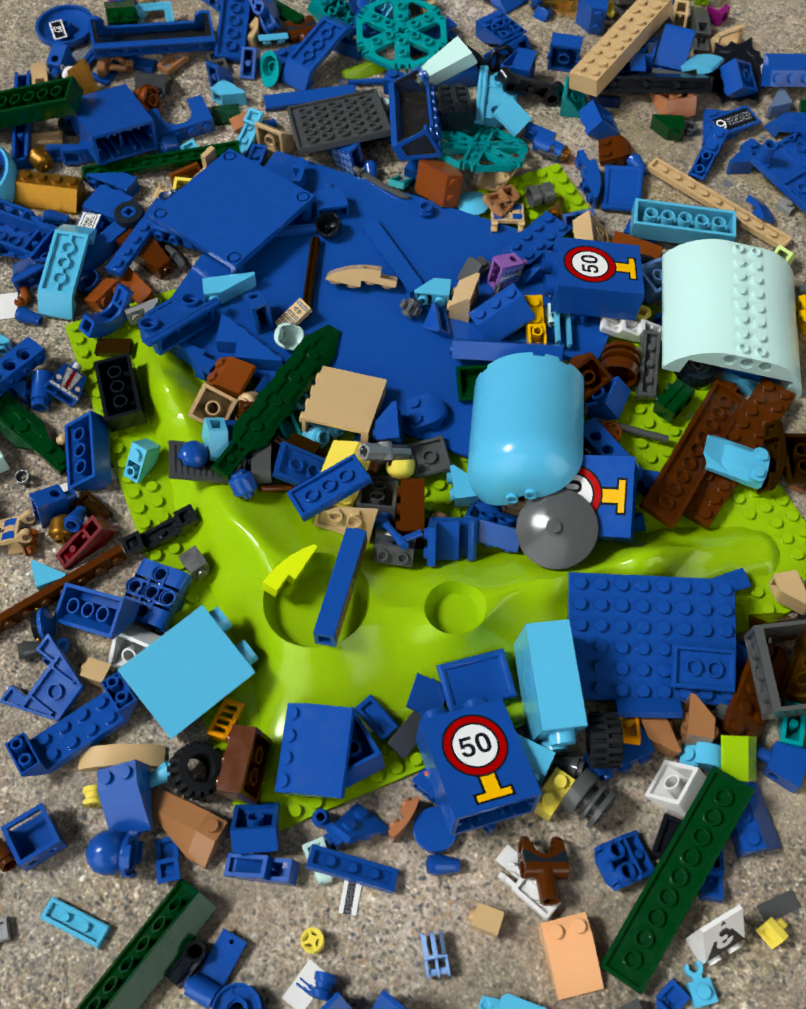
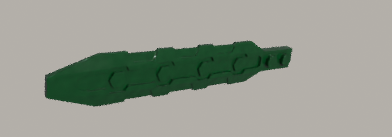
[211,324,340,480]
[0,391,67,475]

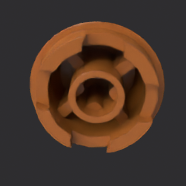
[133,84,162,112]

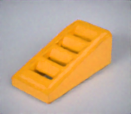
[207,697,245,744]

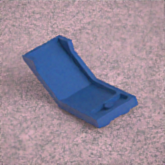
[764,112,806,138]

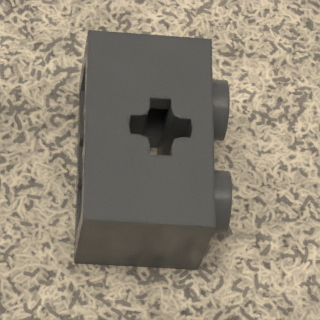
[372,534,416,567]

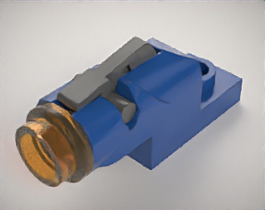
[524,122,572,162]

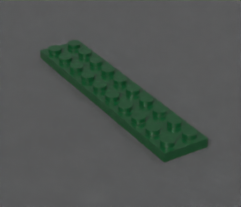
[599,766,755,995]

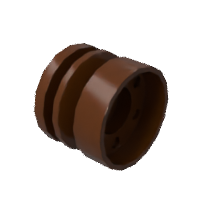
[601,341,641,388]

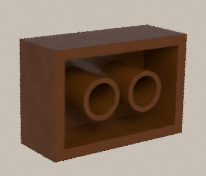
[396,478,425,549]
[216,724,272,805]

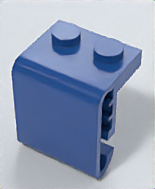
[423,517,478,566]

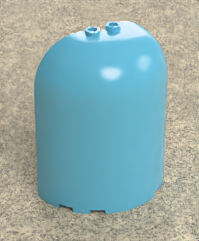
[467,352,584,506]

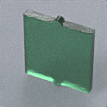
[211,104,241,126]

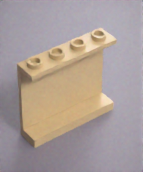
[299,366,387,443]

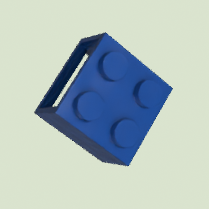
[0,803,68,872]

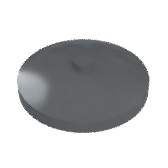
[516,488,599,570]

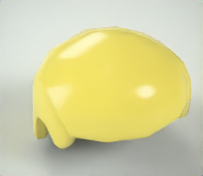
[386,459,415,480]

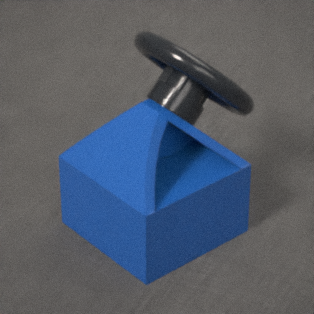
[487,45,537,96]

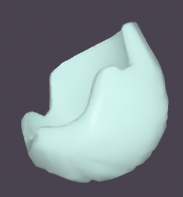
[274,323,305,351]

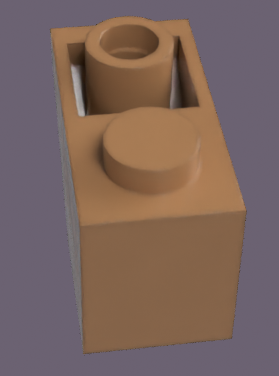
[640,718,682,759]

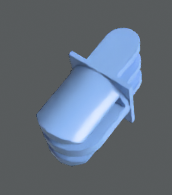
[420,930,451,980]

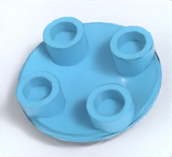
[457,191,488,216]

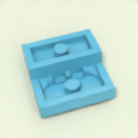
[681,54,724,74]

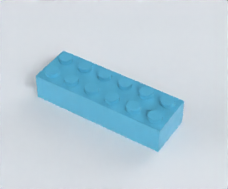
[630,198,736,244]

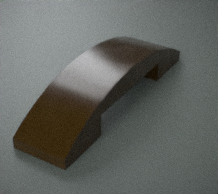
[756,419,786,495]

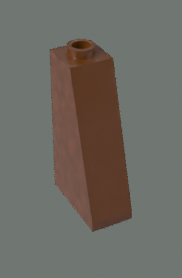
[116,227,173,280]

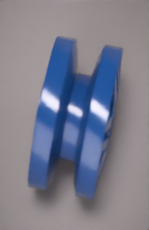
[212,983,265,1009]

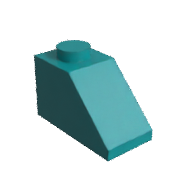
[777,700,806,748]

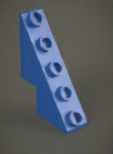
[216,314,285,371]

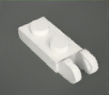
[498,861,562,922]

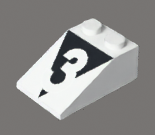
[685,904,745,966]

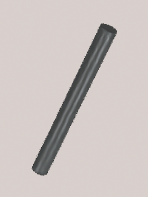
[596,417,669,443]

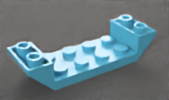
[38,224,97,321]

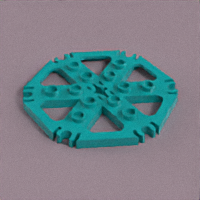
[356,0,447,73]
[427,125,529,173]

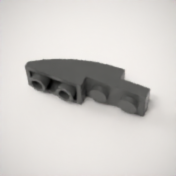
[690,7,711,54]

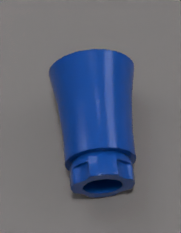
[30,370,54,412]

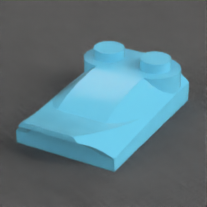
[703,435,770,490]

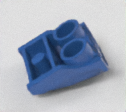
[594,830,655,892]

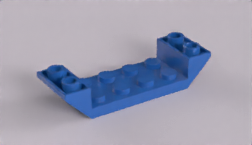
[281,16,356,91]
[5,671,138,777]

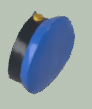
[30,606,56,641]

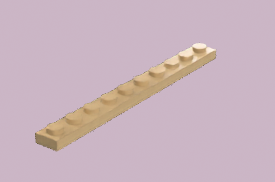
[646,157,792,248]

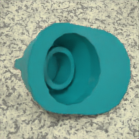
[260,50,283,88]

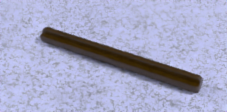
[302,236,320,319]

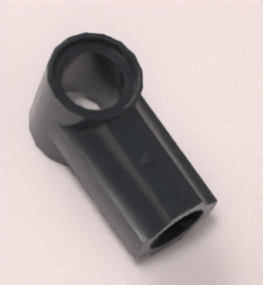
[165,940,210,989]

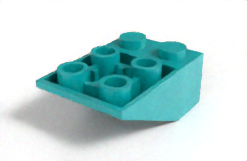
[307,0,355,25]

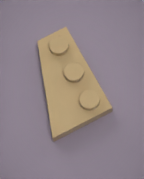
[313,506,378,543]

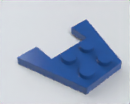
[0,633,86,721]

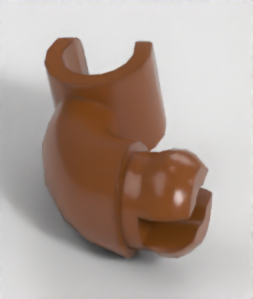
[23,529,39,557]

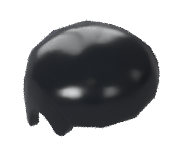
[315,212,342,240]

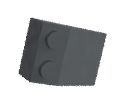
[356,473,399,527]

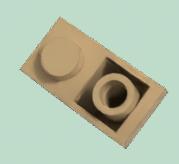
[768,570,806,615]

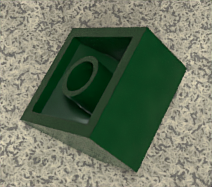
[104,0,138,26]

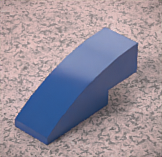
[223,853,300,886]

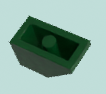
[650,114,685,141]

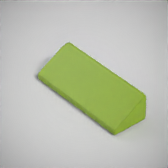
[341,61,388,79]

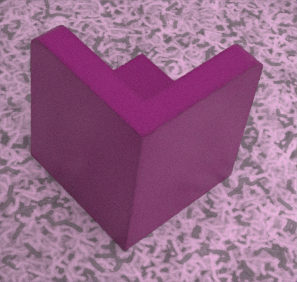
[707,5,731,27]

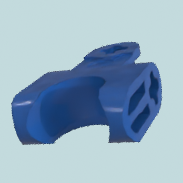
[249,0,282,34]

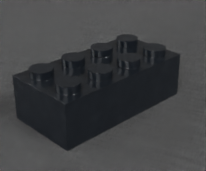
[436,83,473,131]
[94,352,147,432]

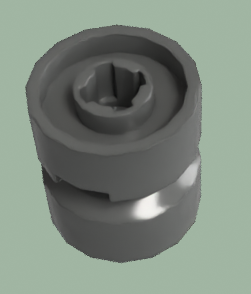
[525,181,555,208]

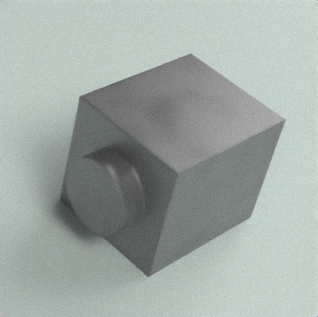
[178,545,212,582]

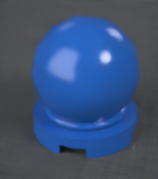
[85,829,144,879]

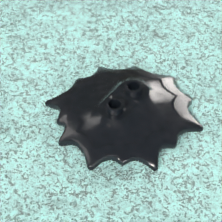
[707,37,765,104]

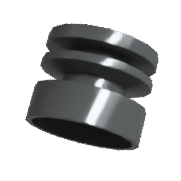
[560,768,618,829]

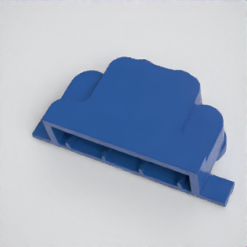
[138,292,221,356]

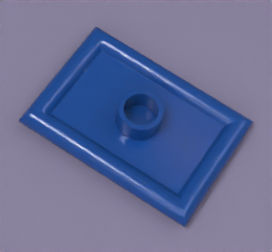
[601,165,644,212]
[436,648,518,712]

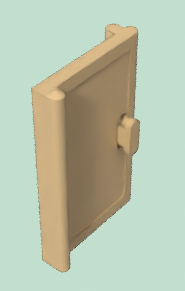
[475,163,518,192]

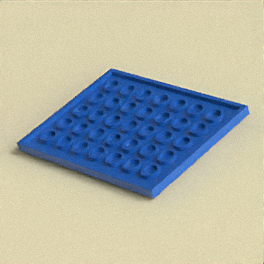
[568,572,737,706]

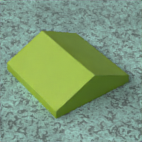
[721,735,757,782]

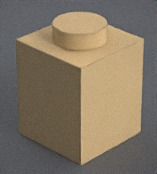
[79,657,116,688]
[467,902,505,938]

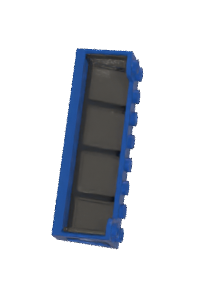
[88,10,216,58]
[388,66,443,161]

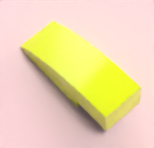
[261,544,318,597]

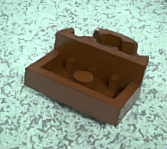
[598,135,633,167]

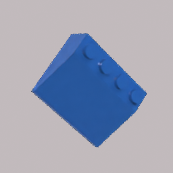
[275,703,355,799]

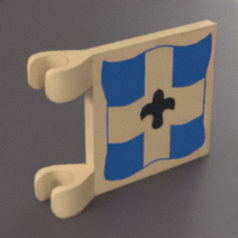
[491,203,525,232]
[0,509,36,546]

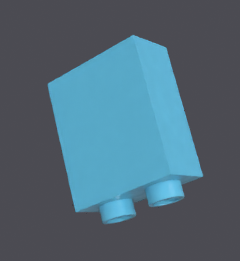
[117,605,259,739]
[513,619,588,753]

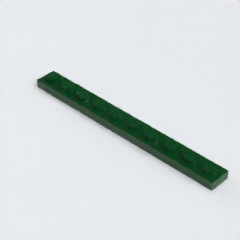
[82,140,241,183]

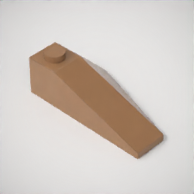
[151,787,230,869]

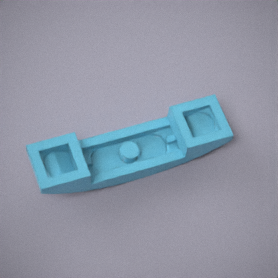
[237,107,264,157]

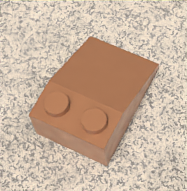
[648,93,697,119]

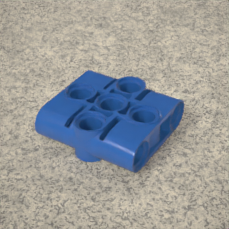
[124,558,193,632]

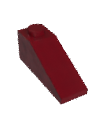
[55,515,117,570]

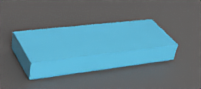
[40,896,112,950]

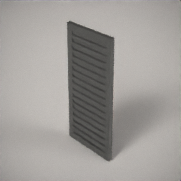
[168,440,275,487]

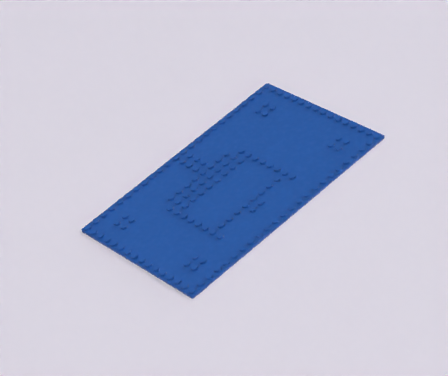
[171,151,610,458]

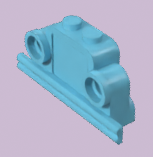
[474,65,517,128]

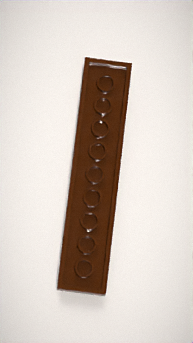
[682,377,797,530]
[639,379,747,530]

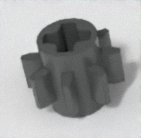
[399,297,422,319]

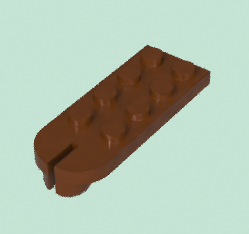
[719,641,788,746]

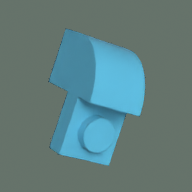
[679,742,721,773]

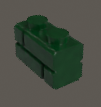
[653,379,695,423]

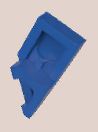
[656,978,691,1009]

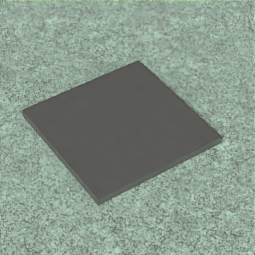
[287,88,391,155]

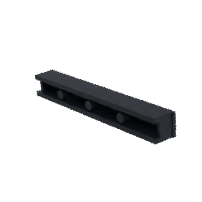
[602,72,710,94]

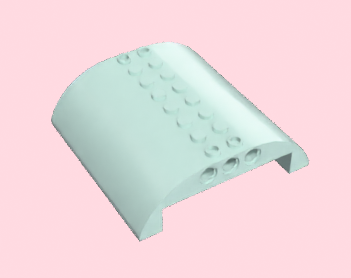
[662,239,802,398]

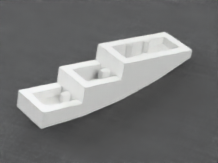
[600,317,662,342]

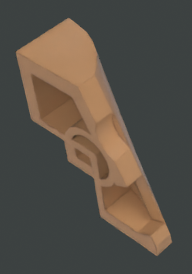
[482,184,521,217]

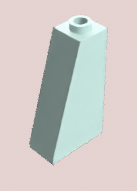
[415,36,478,88]

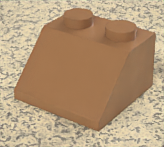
[679,693,718,745]

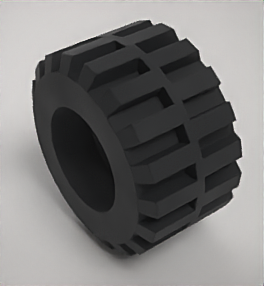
[585,712,624,769]
[167,740,222,800]

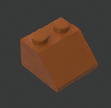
[206,356,257,397]

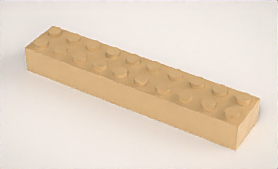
[569,0,673,97]

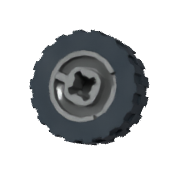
[674,360,717,388]

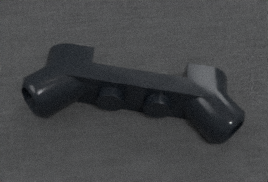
[497,66,564,105]

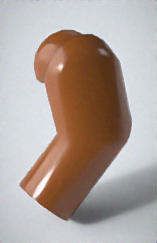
[14,286,31,307]

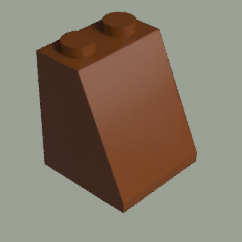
[414,159,463,207]

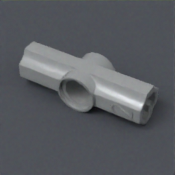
[358,441,412,464]

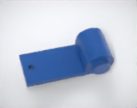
[183,928,248,1009]

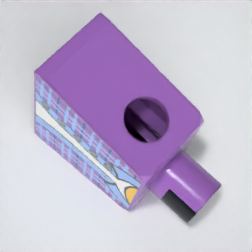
[487,252,528,290]

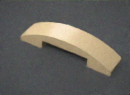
[78,744,166,771]

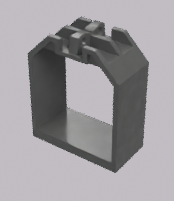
[744,619,806,720]

